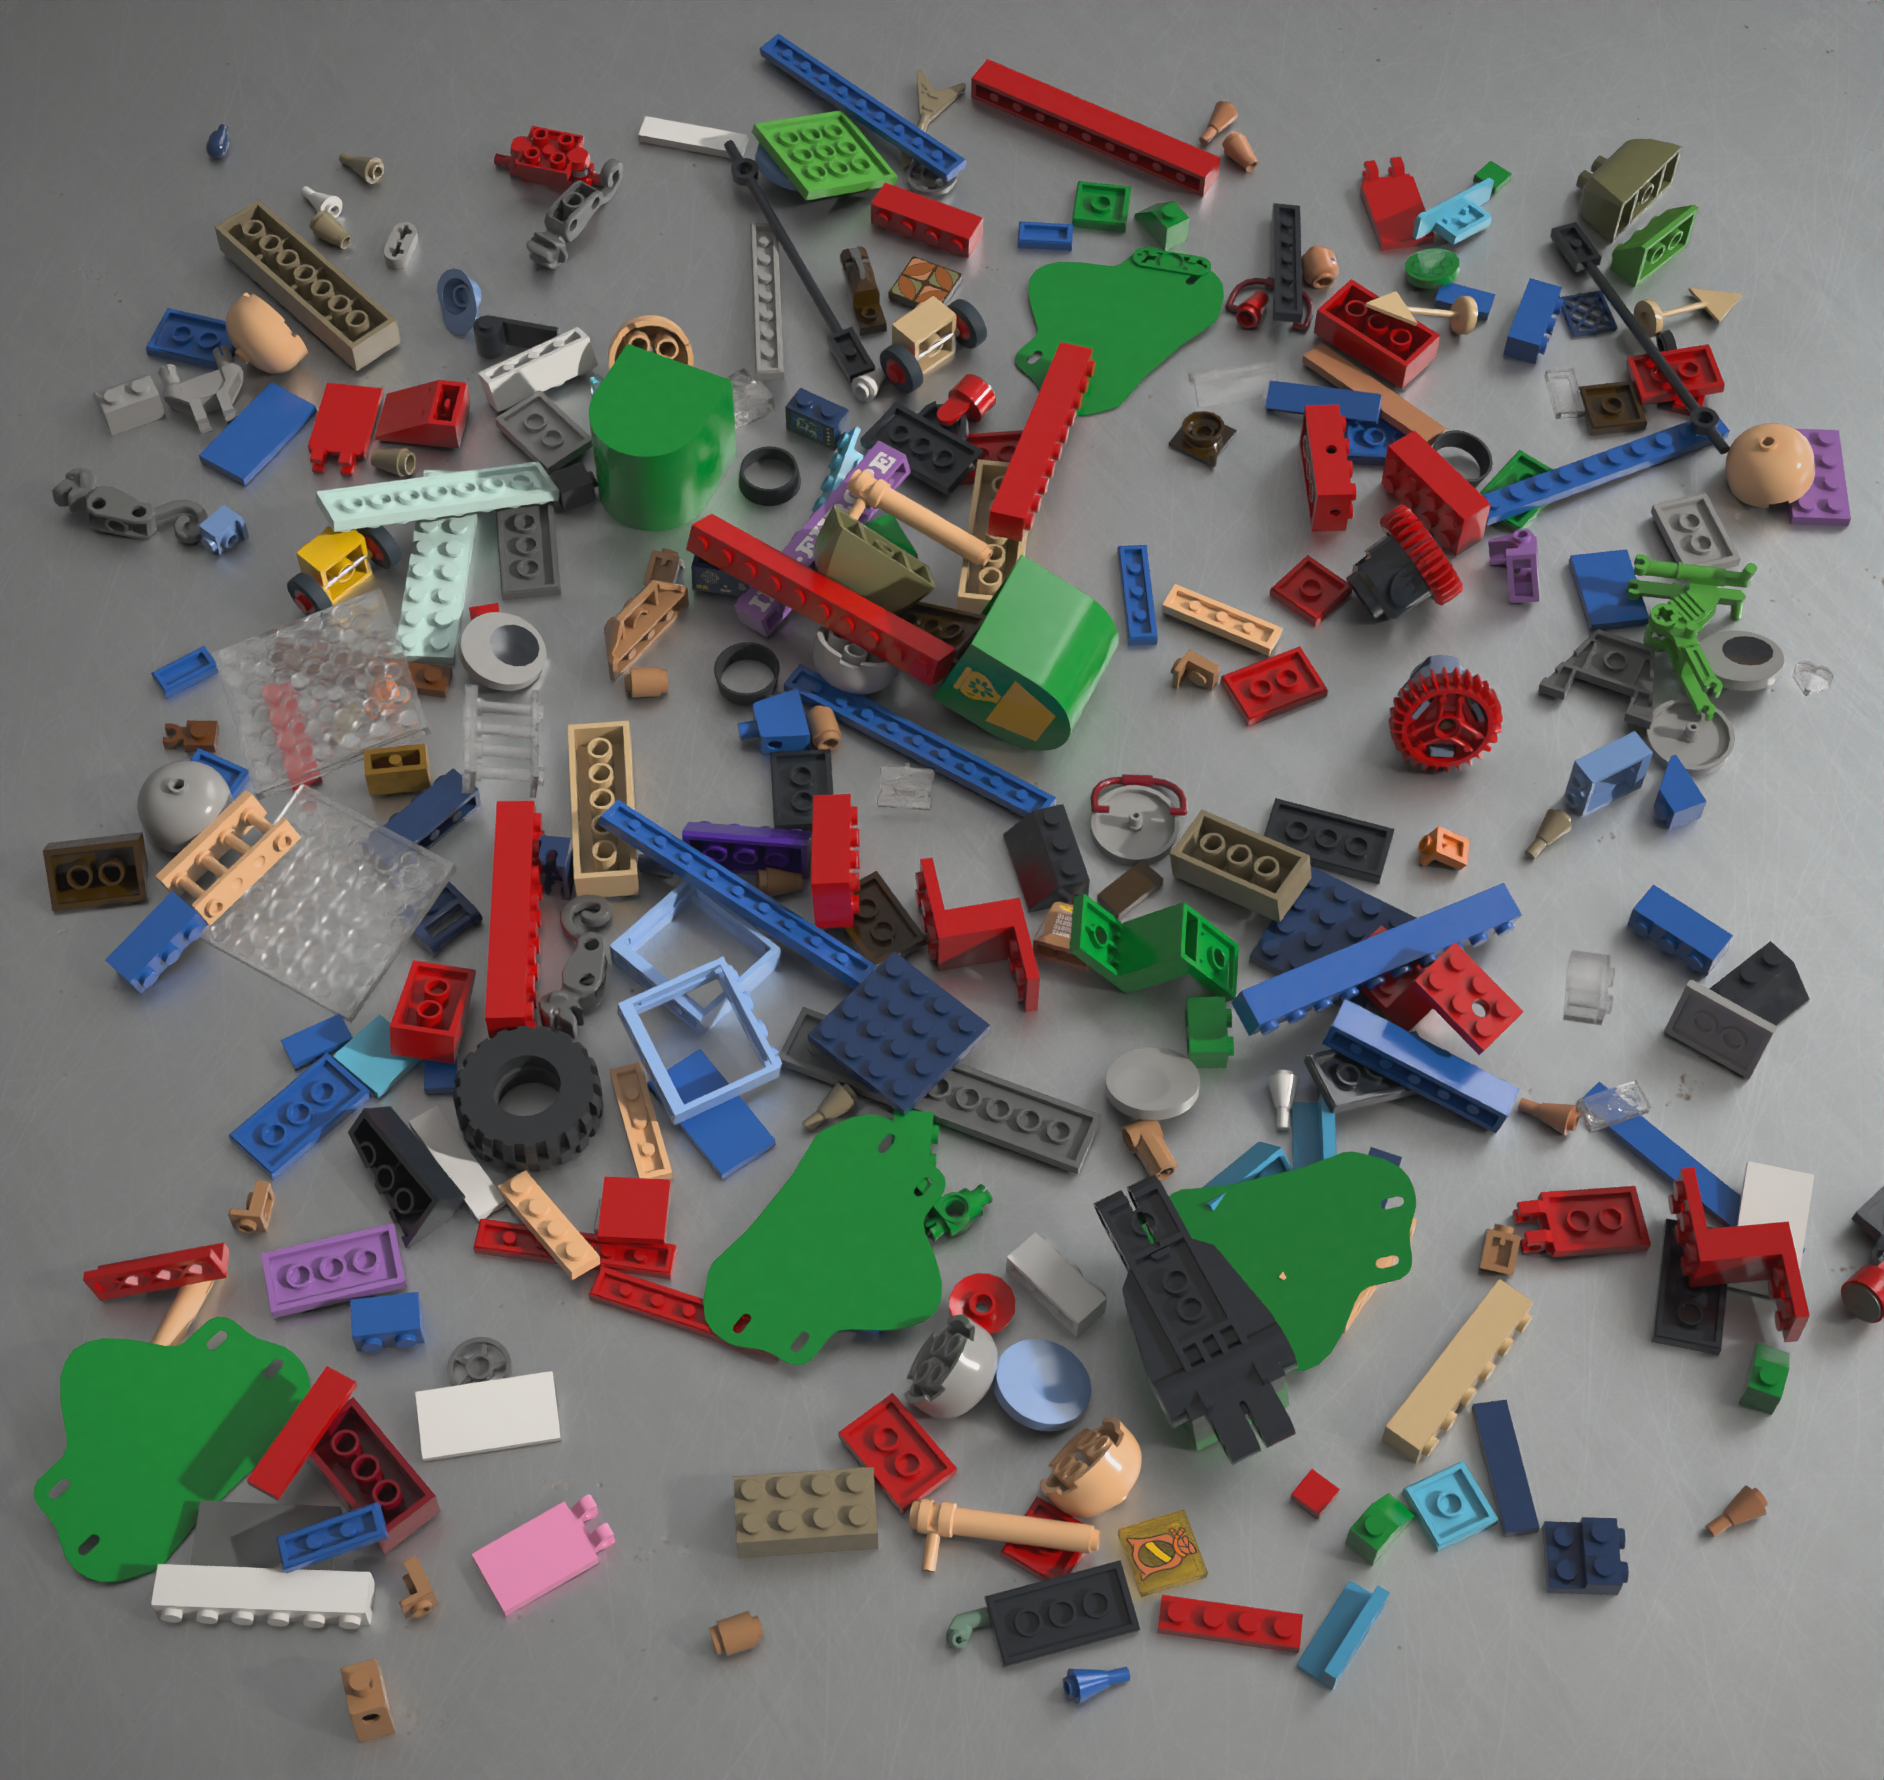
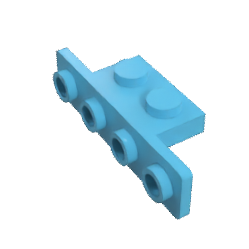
[1412,178,1494,245]
[812,426,863,512]

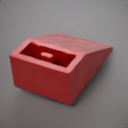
[375,380,471,448]

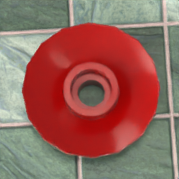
[949,1273,1016,1335]

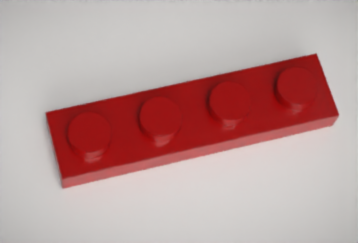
[1157,1595,1303,1653]

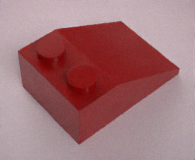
[389,960,476,1064]

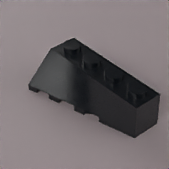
[348,1106,466,1248]

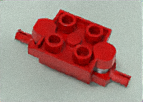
[494,126,604,190]

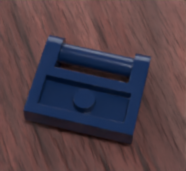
[397,878,483,956]

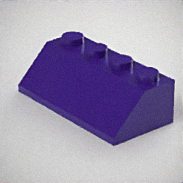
[682,821,812,880]

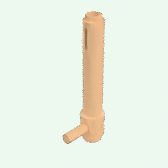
[847,469,993,566]
[150,1280,216,1346]
[909,1498,1100,1572]

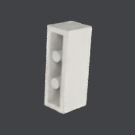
[1006,1232,1107,1338]

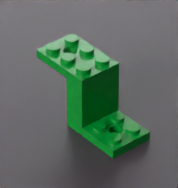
[1069,894,1239,1002]

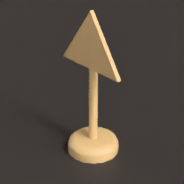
[1633,288,1743,338]
[1365,291,1478,335]

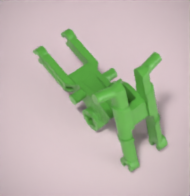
[1627,554,1757,721]

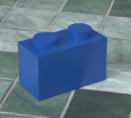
[350,1292,425,1353]

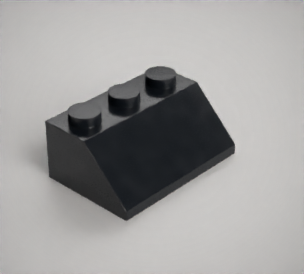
[1003,804,1090,913]
[1709,941,1810,1027]

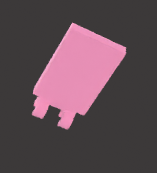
[472,1495,616,1616]

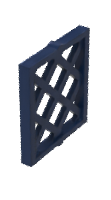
[1560,290,1617,338]

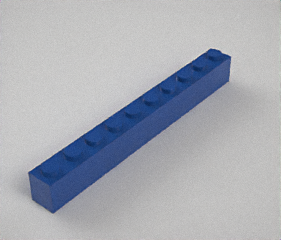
[1231,883,1522,1036]

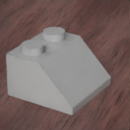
[93,375,166,436]

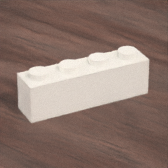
[478,327,598,412]

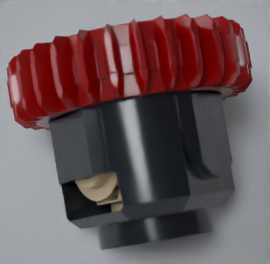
[1346,504,1463,620]

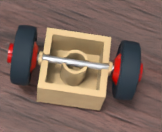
[880,296,987,394]

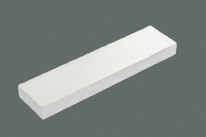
[638,116,749,158]
[409,1105,506,1222]

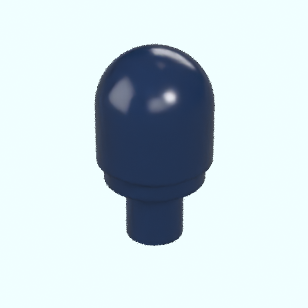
[206,124,230,159]

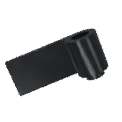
[473,315,560,359]

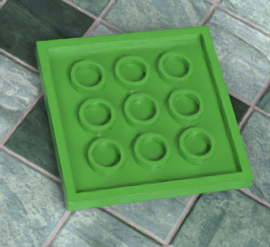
[752,110,898,200]

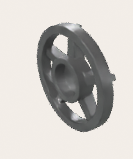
[906,161,957,196]
[447,1337,512,1386]

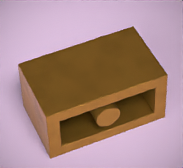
[363,744,431,796]

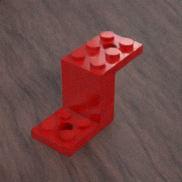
[915,857,1040,1012]
[1360,925,1524,1055]
[1668,1167,1810,1343]

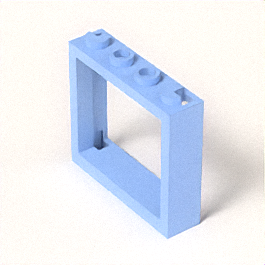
[609,880,781,1036]
[617,957,782,1125]

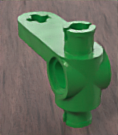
[914,1178,993,1242]

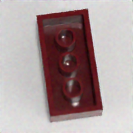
[307,1397,441,1555]

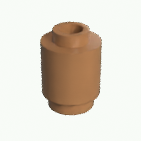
[624,667,668,698]
[805,705,841,751]
[709,1611,764,1656]

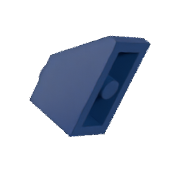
[1653,755,1707,830]

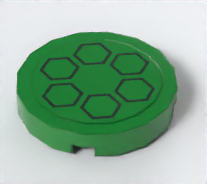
[1405,248,1460,289]

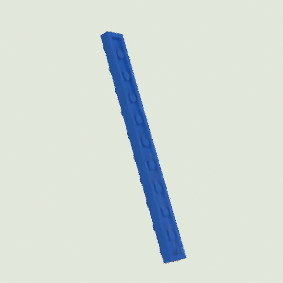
[760,33,966,182]
[1482,418,1730,526]
[783,664,1056,817]
[598,800,877,989]

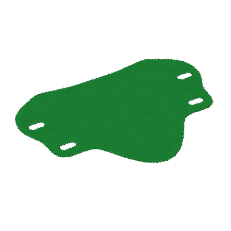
[1015,246,1224,416]
[703,1114,946,1365]
[1141,1151,1416,1371]
[33,1317,310,1582]

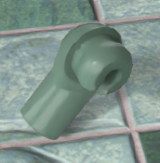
[946,1607,990,1649]

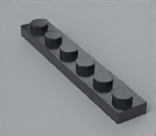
[1272,203,1303,323]

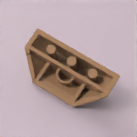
[604,580,689,682]

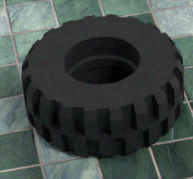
[453,1026,604,1173]

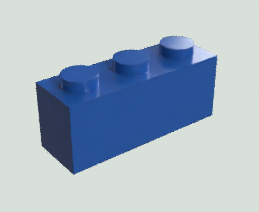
[1503,278,1564,364]
[1627,884,1733,977]
[105,891,208,994]

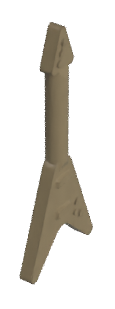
[901,70,966,171]

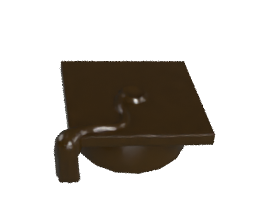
[1169,411,1237,468]

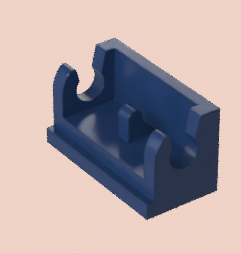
[539,835,574,900]

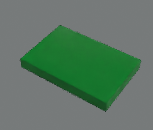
[1480,450,1553,533]

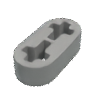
[384,222,418,269]

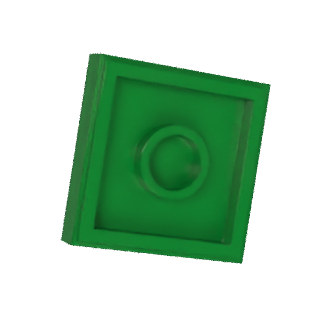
[1072,181,1131,232]

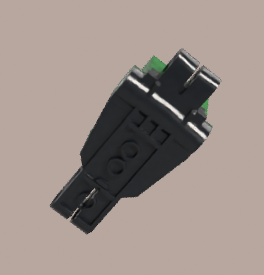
[1093,1174,1298,1465]

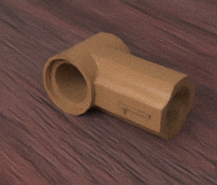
[1121,1119,1178,1181]

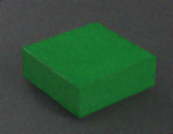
[1473,161,1512,195]

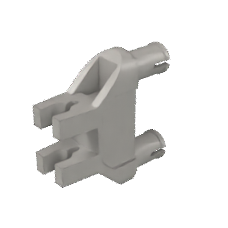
[158,346,244,434]

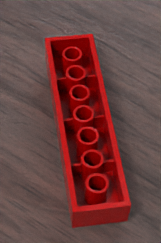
[485,801,545,1039]

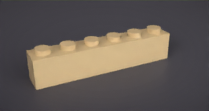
[1381,1279,1533,1464]

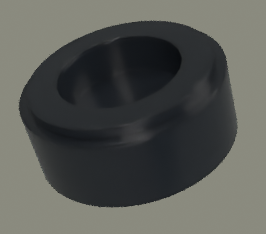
[1656,329,1677,352]

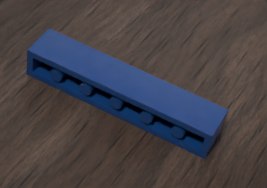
[1322,999,1519,1133]

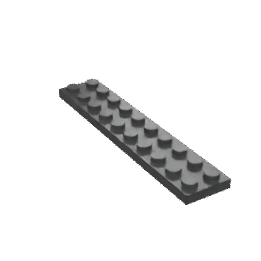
[779,1007,1102,1174]

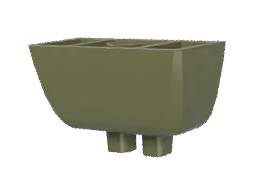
[1576,139,1683,243]
[813,505,936,615]

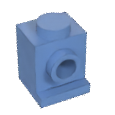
[199,505,249,555]

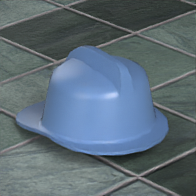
[437,268,482,335]

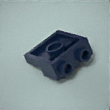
[1542,1517,1629,1595]

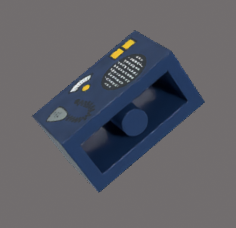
[691,555,751,597]

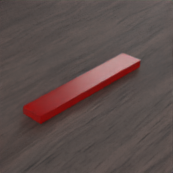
[473,1218,677,1280]
[589,1266,779,1361]

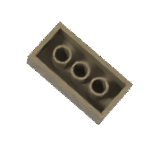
[1169,810,1312,923]
[733,1467,878,1558]

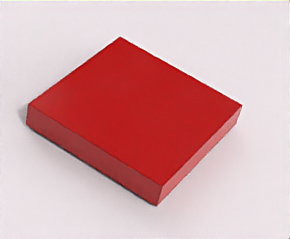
[1270,555,1352,627]
[597,1176,671,1245]
[1000,1496,1085,1581]

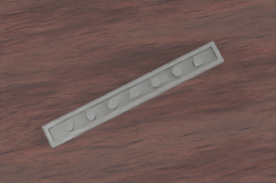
[750,223,784,381]

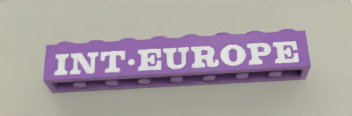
[734,441,911,638]

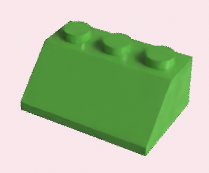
[1610,205,1699,287]

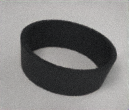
[1433,430,1493,488]
[738,446,801,506]
[714,642,780,705]

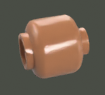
[1301,245,1339,289]

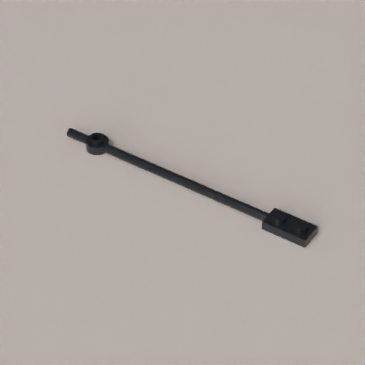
[724,140,875,383]
[1550,222,1730,455]

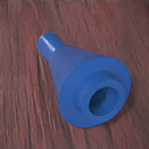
[1063,1667,1130,1705]

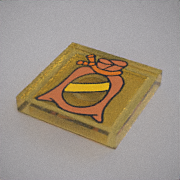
[1118,1509,1208,1597]

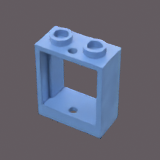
[1564,731,1653,817]

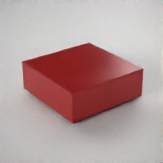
[1290,1469,1340,1519]

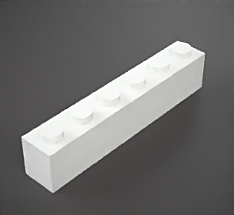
[151,1564,376,1629]

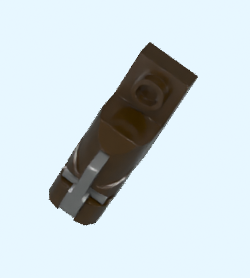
[840,246,887,336]

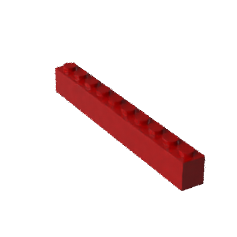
[971,59,1220,197]
[988,342,1096,542]
[686,514,956,686]

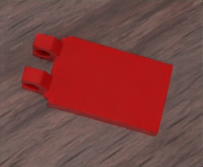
[1360,156,1435,251]
[308,383,384,476]
[1512,1186,1651,1257]

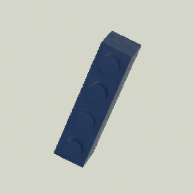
[362,768,482,881]

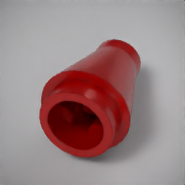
[1236,291,1269,328]

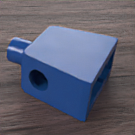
[737,689,810,754]

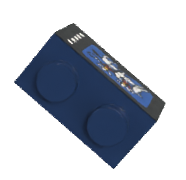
[785,388,850,451]

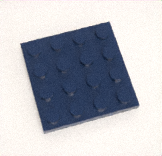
[1249,866,1416,1009]
[807,952,990,1116]

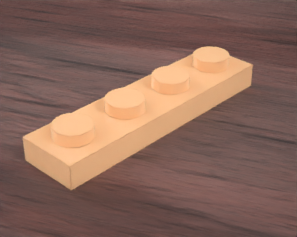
[1162,584,1282,656]
[609,1062,673,1180]
[498,1170,600,1280]

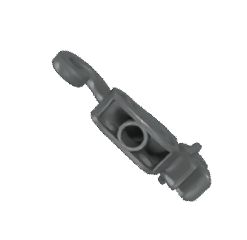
[526,158,623,269]
[52,468,208,543]
[538,895,612,1039]

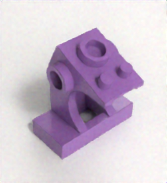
[1488,528,1540,603]

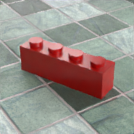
[871,182,983,258]

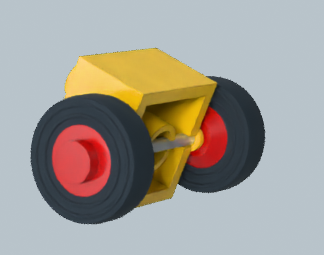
[287,525,402,624]

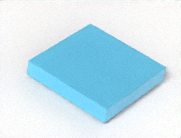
[333,1014,423,1099]
[1402,1461,1499,1552]

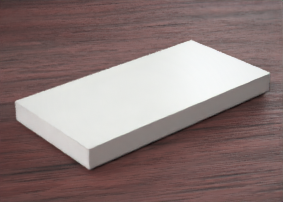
[1727,1161,1814,1296]
[415,1371,561,1462]

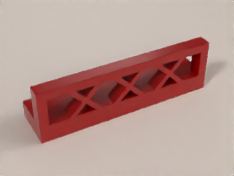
[83,1242,229,1301]

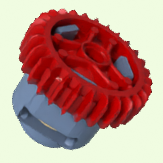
[1388,655,1503,773]

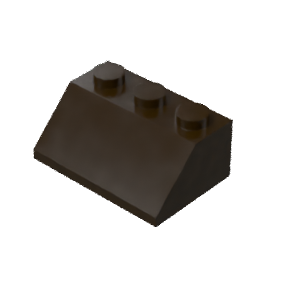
[43,832,148,911]

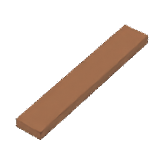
[1302,343,1447,445]

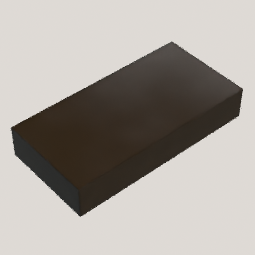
[1097,860,1164,920]

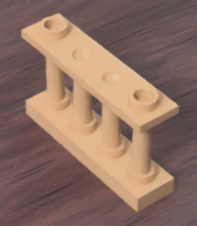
[155,790,301,926]

